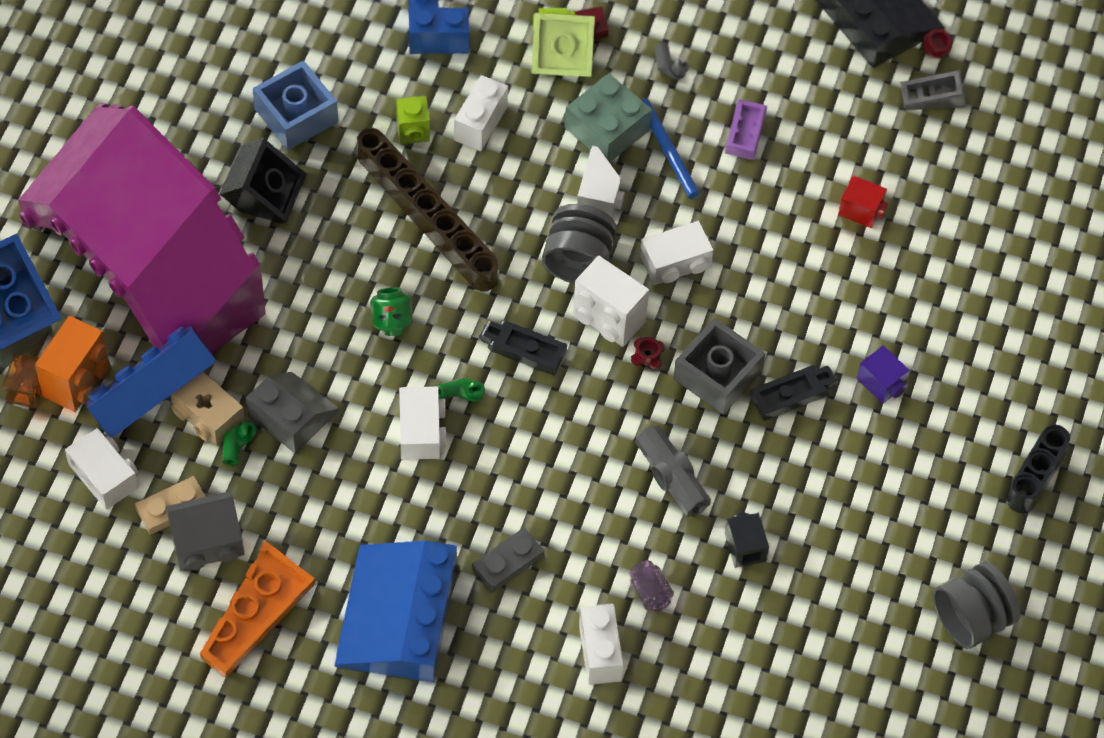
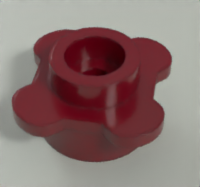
[631,337,665,369]

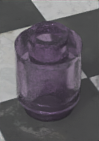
[629,560,674,612]

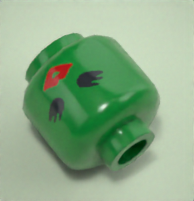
[370,287,413,336]

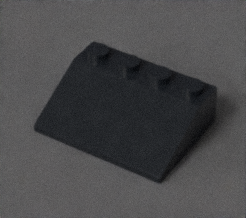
[815,0,945,68]

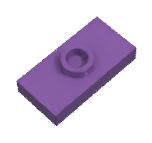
[725,99,767,160]

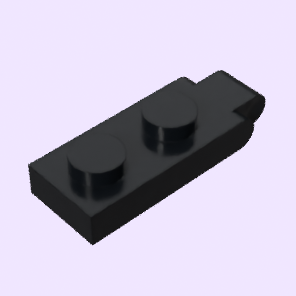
[479,320,568,376]
[749,365,838,421]

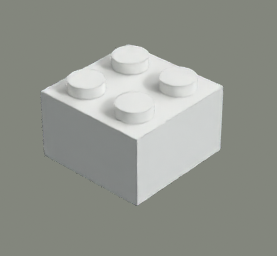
[573,255,649,347]

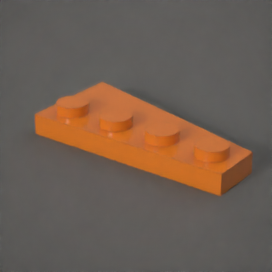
[200,541,315,678]

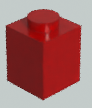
[838,175,889,229]

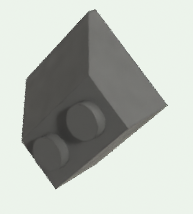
[246,371,339,454]
[166,491,245,571]

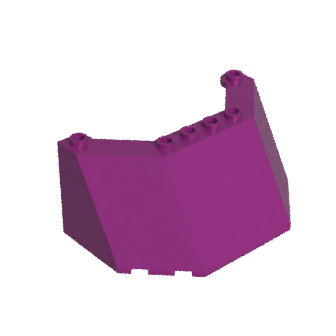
[18,103,266,353]

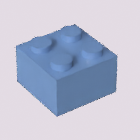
[252,60,339,151]

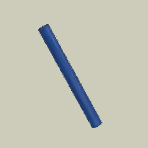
[641,98,700,199]

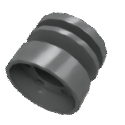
[542,204,617,284]
[932,561,1020,649]

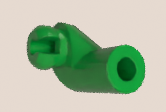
[436,378,485,402]
[222,421,257,466]

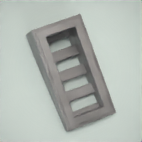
[900,70,966,110]

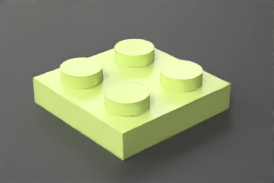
[531,13,595,77]

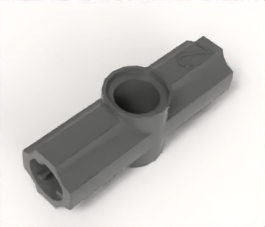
[635,425,711,517]

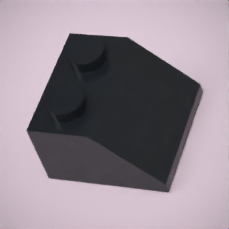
[219,138,307,224]

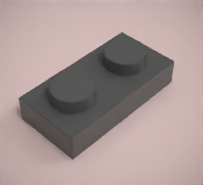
[472,528,544,593]

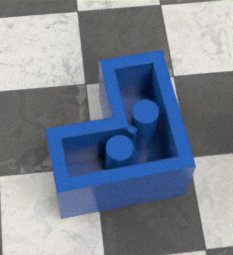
[408,0,469,54]

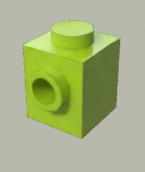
[396,96,430,144]

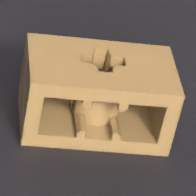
[171,372,245,446]

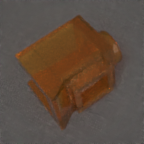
[2,354,41,409]

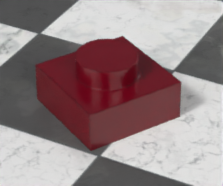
[575,6,609,40]

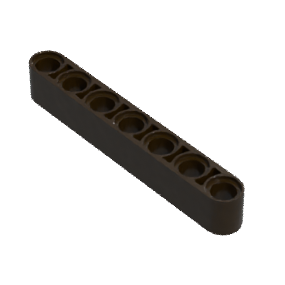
[357,128,498,292]

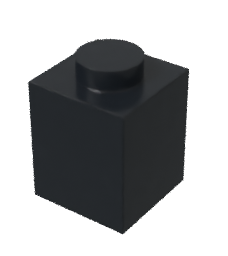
[725,512,769,568]

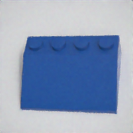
[0,233,62,350]
[334,540,457,683]

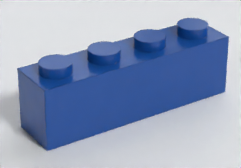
[86,325,216,438]

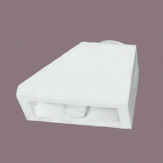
[577,146,625,218]

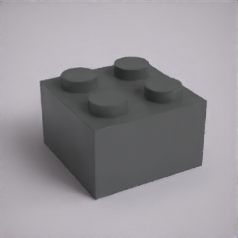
[673,318,765,415]

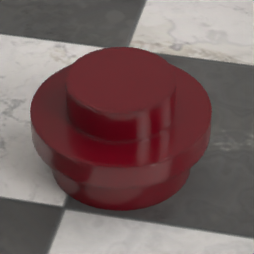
[922,29,952,58]

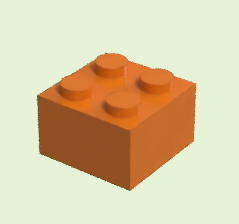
[35,315,110,413]

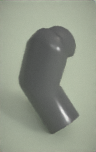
[654,43,689,80]

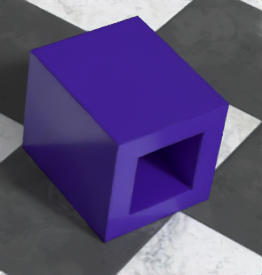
[857,345,910,404]

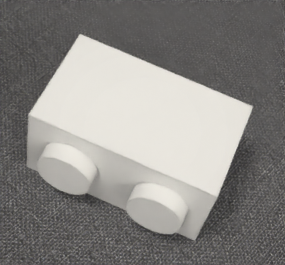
[454,75,508,152]
[640,221,713,285]
[399,387,446,460]
[65,428,138,510]
[579,604,623,685]

